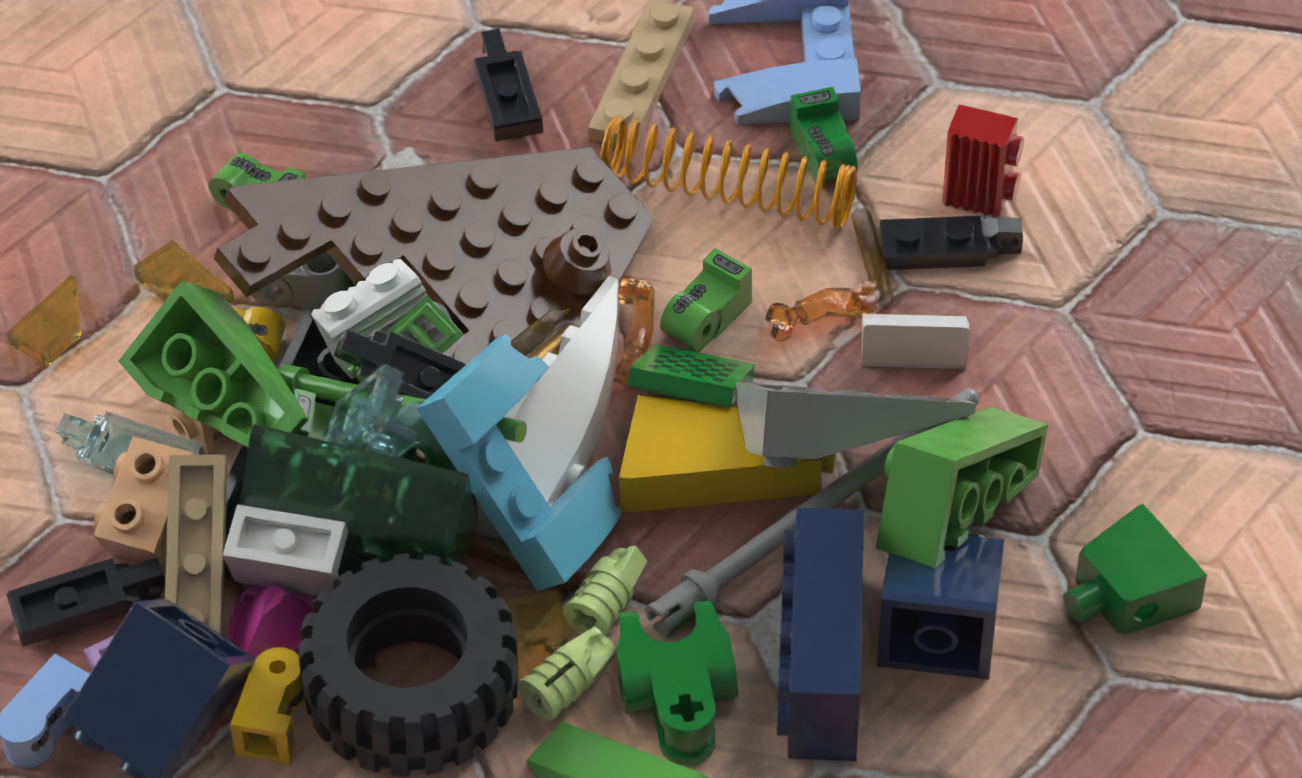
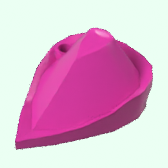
[229,585,316,685]

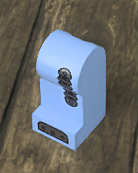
[0,654,90,768]

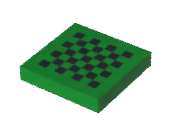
[627,344,756,407]

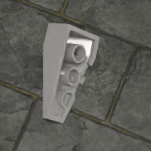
[735,382,976,468]

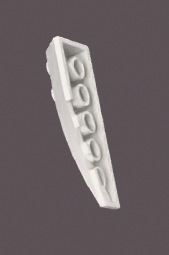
[476,276,619,544]

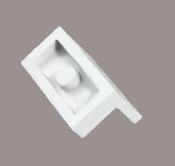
[862,314,969,369]
[223,505,349,596]

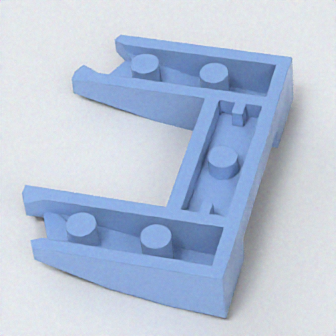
[709,0,861,125]

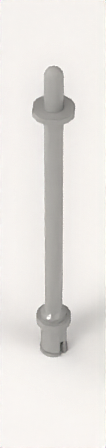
[645,388,980,636]

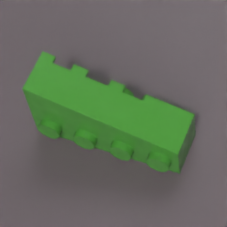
[875,407,1049,568]

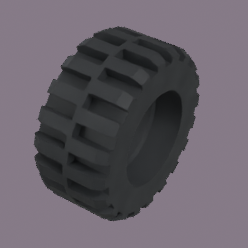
[298,553,519,776]

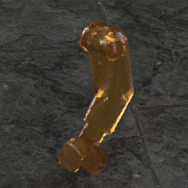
[613,276,655,384]
[765,281,880,342]

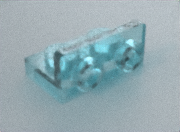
[320,364,418,479]

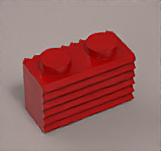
[942,104,1025,218]

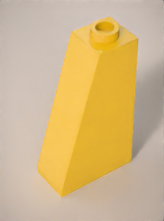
[619,395,837,512]

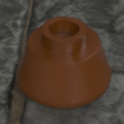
[542,228,611,296]

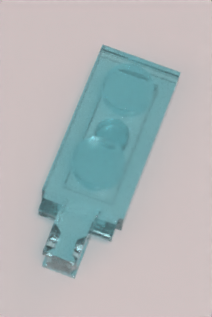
[55,411,206,474]

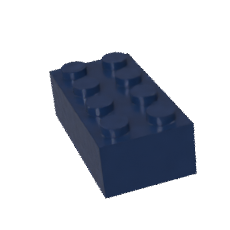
[777,508,864,761]

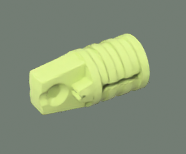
[563,546,647,636]
[517,627,617,722]

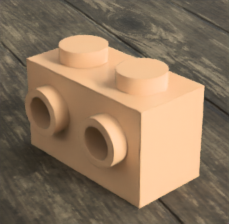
[93,436,194,570]

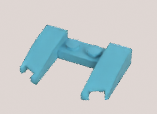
[416,334,623,591]

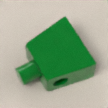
[1063,504,1207,635]

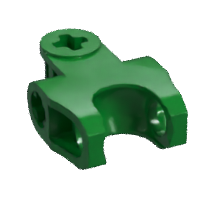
[617,600,738,765]

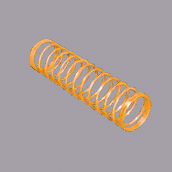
[600,115,857,230]

